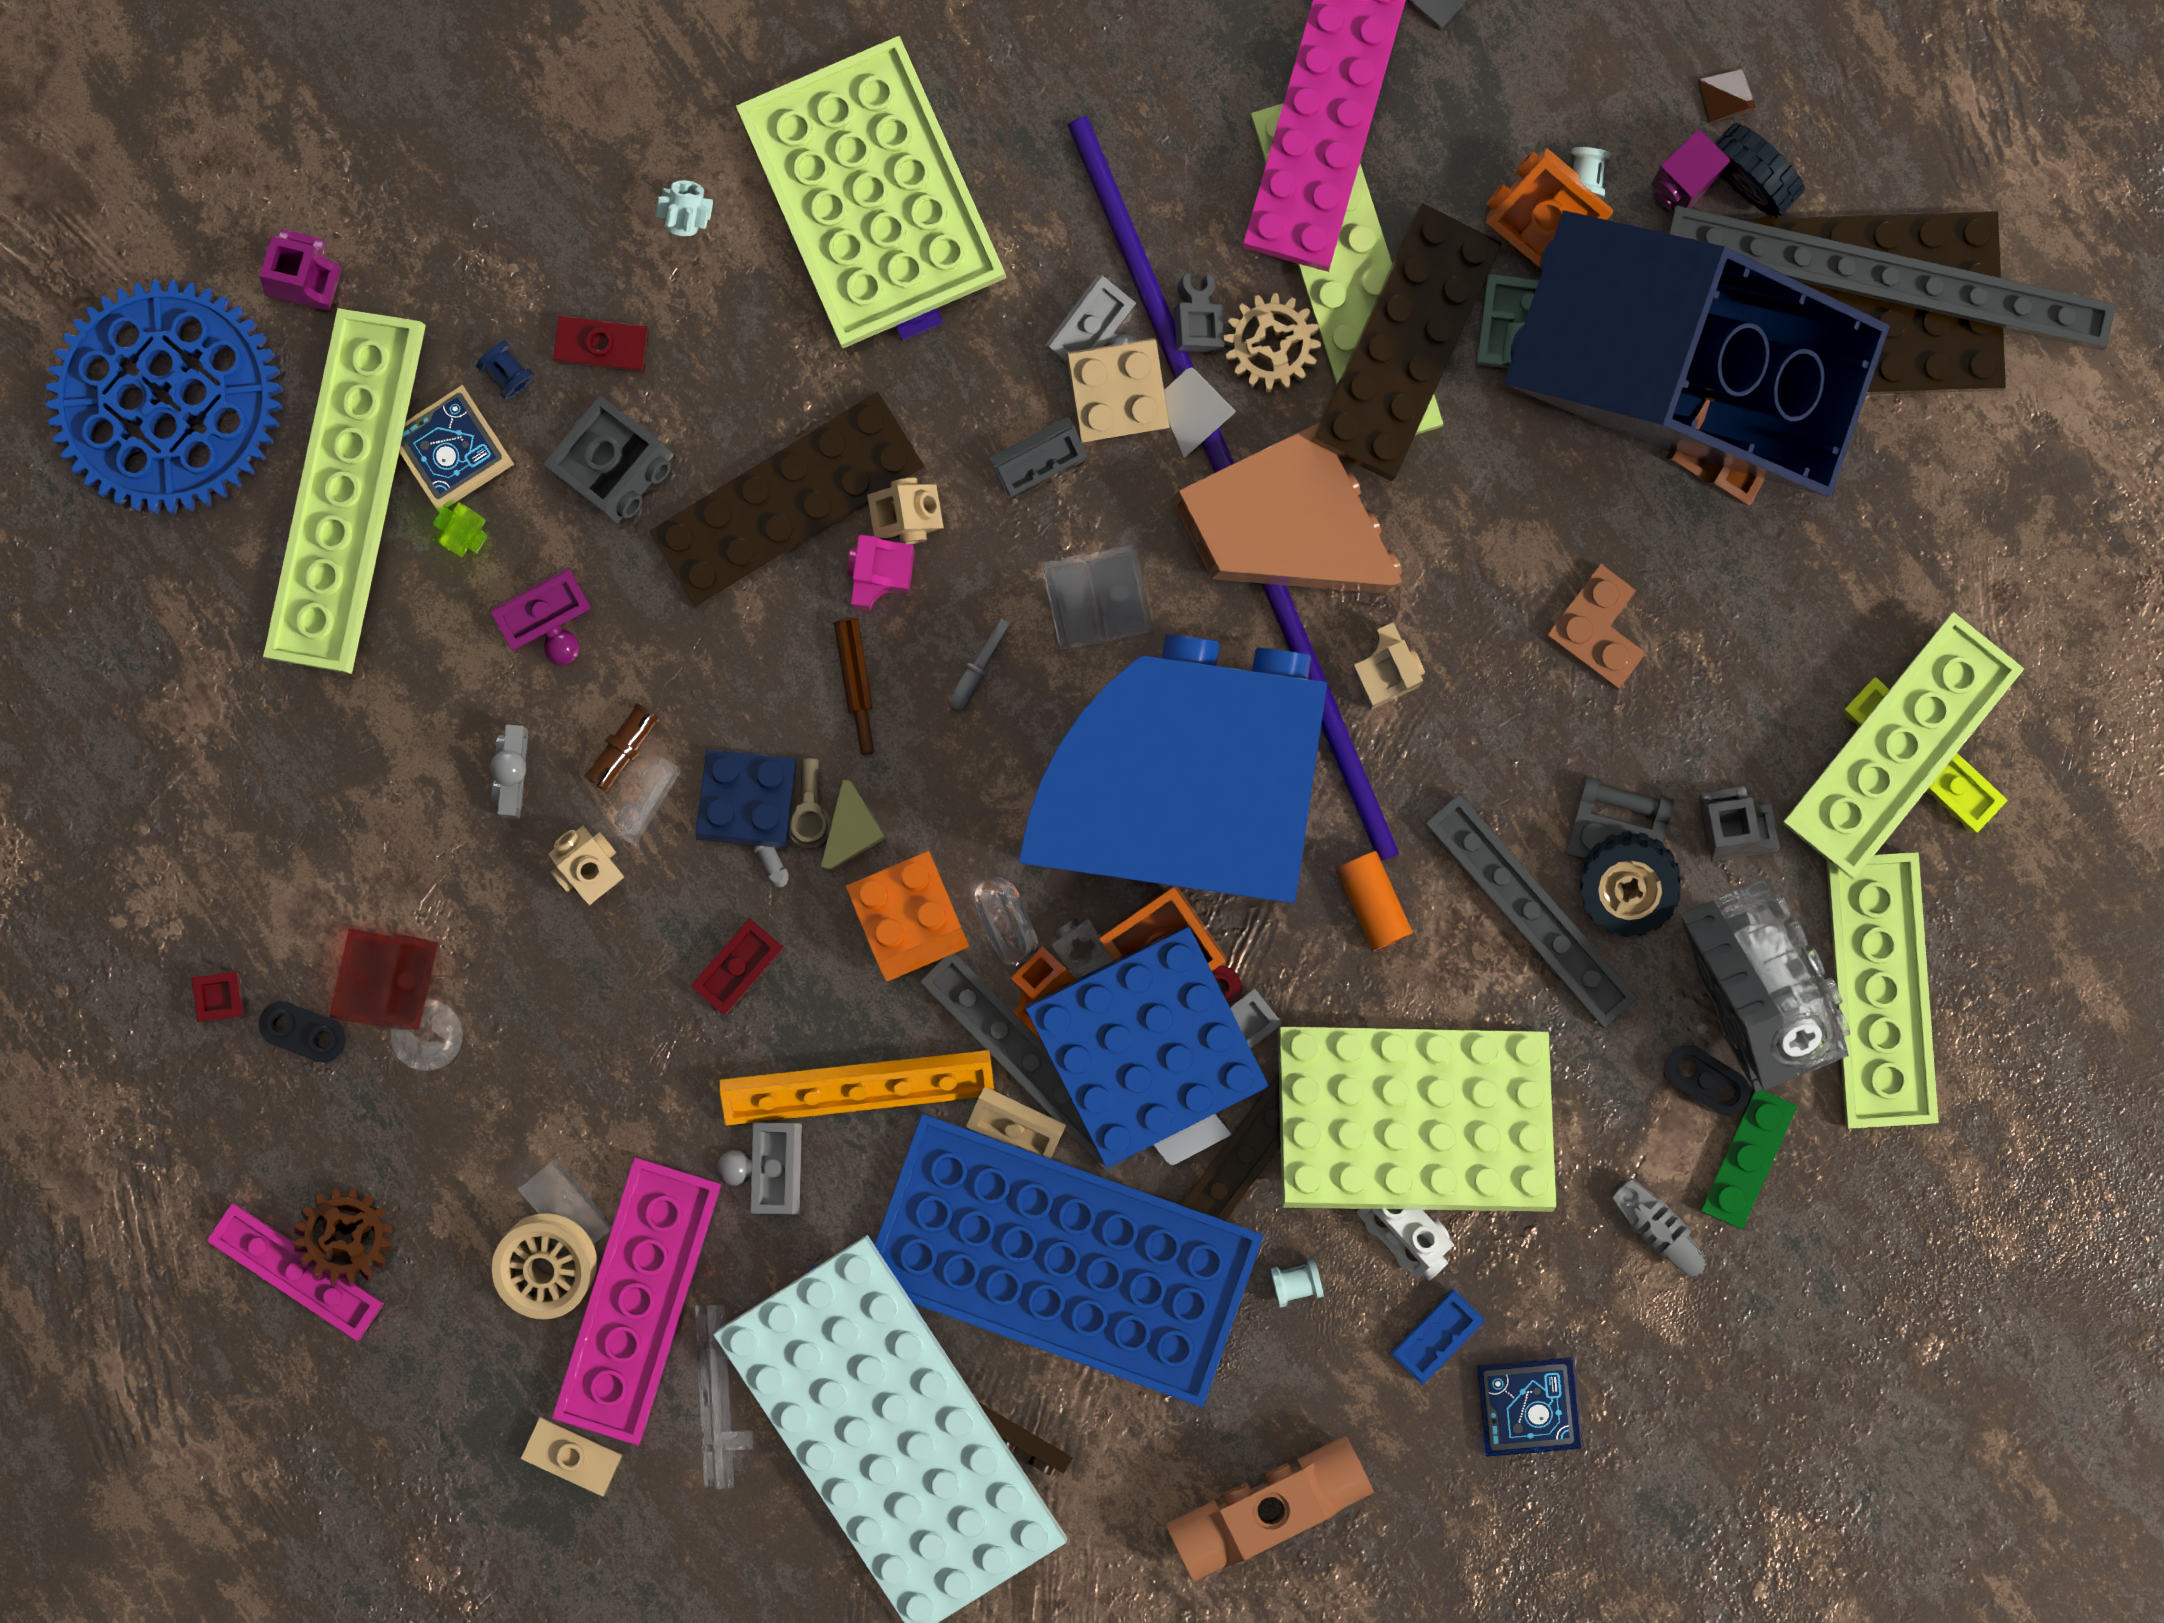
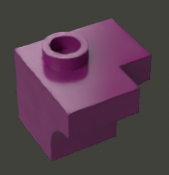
[259,229,342,311]

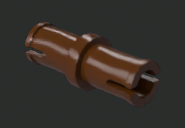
[584,703,660,793]

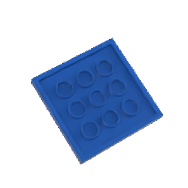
[1025,924,1269,1168]

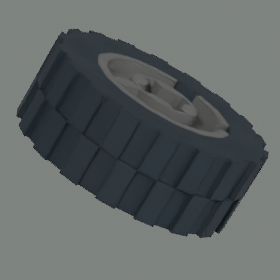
[1714,123,1805,218]

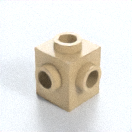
[867,478,944,544]
[548,825,624,906]

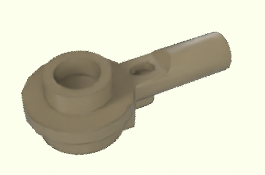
[788,758,832,849]

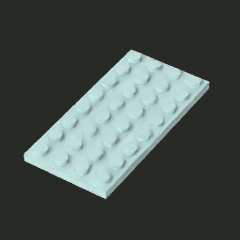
[714,1235,1068,1623]

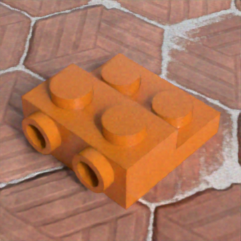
[1486,147,1613,268]

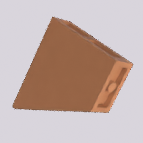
[1171,422,1403,594]

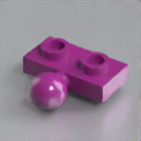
[490,567,591,665]

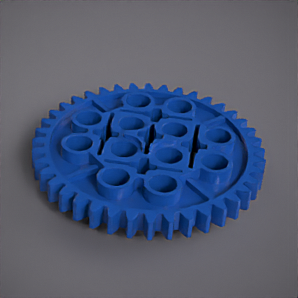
[45,280,283,515]

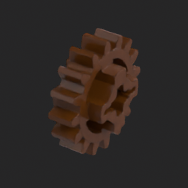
[294,1187,393,1287]

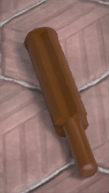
[833,618,874,755]

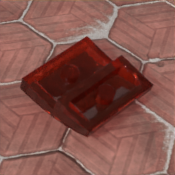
[330,928,438,1030]

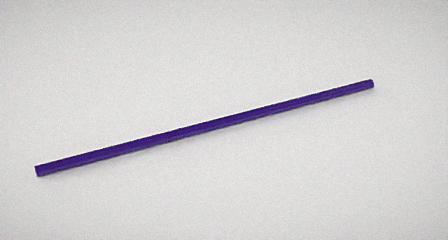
[1067,116,1400,861]

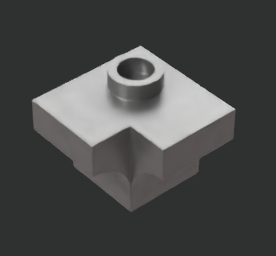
[1699,786,1780,862]

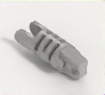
[1612,1178,1707,1277]

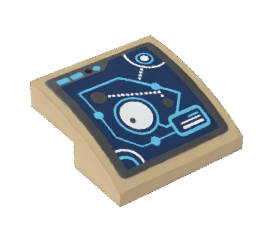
[399,385,514,513]

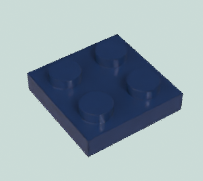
[696,749,796,849]

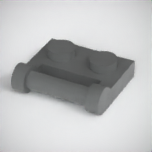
[1565,776,1674,860]

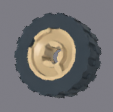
[1580,831,1681,937]

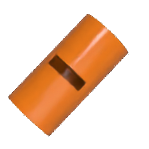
[1335,851,1413,952]

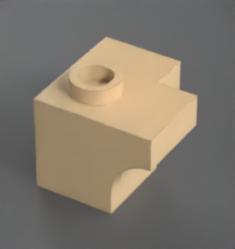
[1352,622,1425,710]

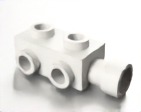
[1356,1209,1454,1281]

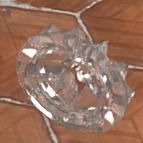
[390,999,463,1071]

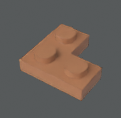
[1546,564,1646,690]

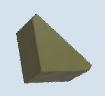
[821,779,886,872]

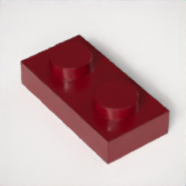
[691,918,784,1016]

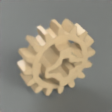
[1224,293,1321,392]

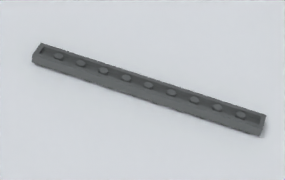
[1669,205,2116,350]

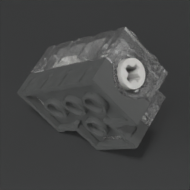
[1680,879,1850,1092]

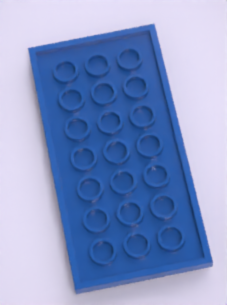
[875,1114,1264,1408]

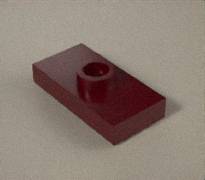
[553,316,648,373]

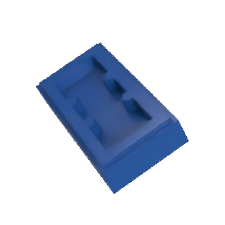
[1389,1288,1486,1386]

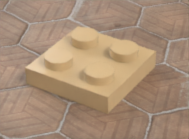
[1066,338,1170,443]

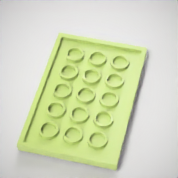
[736,36,1006,349]
[1278,1027,1556,1212]

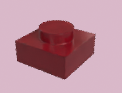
[192,971,245,1022]

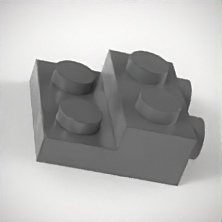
[543,395,674,524]

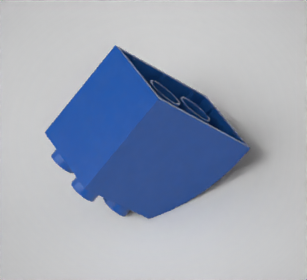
[1019,634,1327,903]

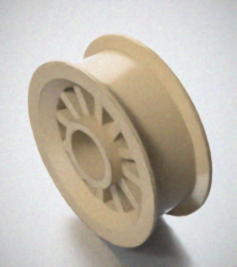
[492,1213,597,1319]

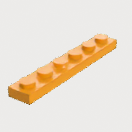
[719,1050,994,1126]

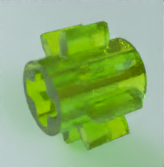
[432,502,488,558]

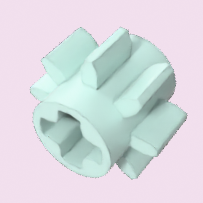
[655,180,713,236]

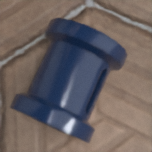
[475,340,535,401]

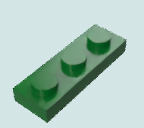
[1699,1089,1798,1230]

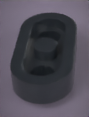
[259,1001,348,1063]
[1664,1046,1750,1116]

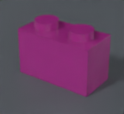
[1651,129,1731,211]

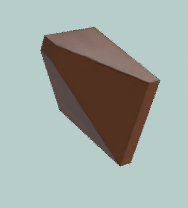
[1698,69,1756,123]

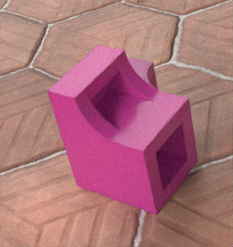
[847,535,915,612]

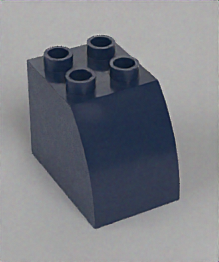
[1504,210,1890,498]

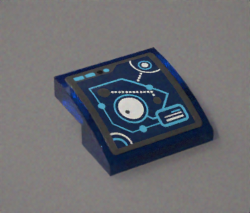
[1477,1357,1584,1457]

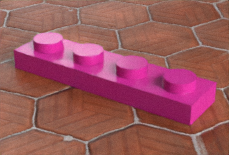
[207,1203,384,1341]

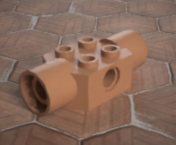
[1165,1435,1374,1582]

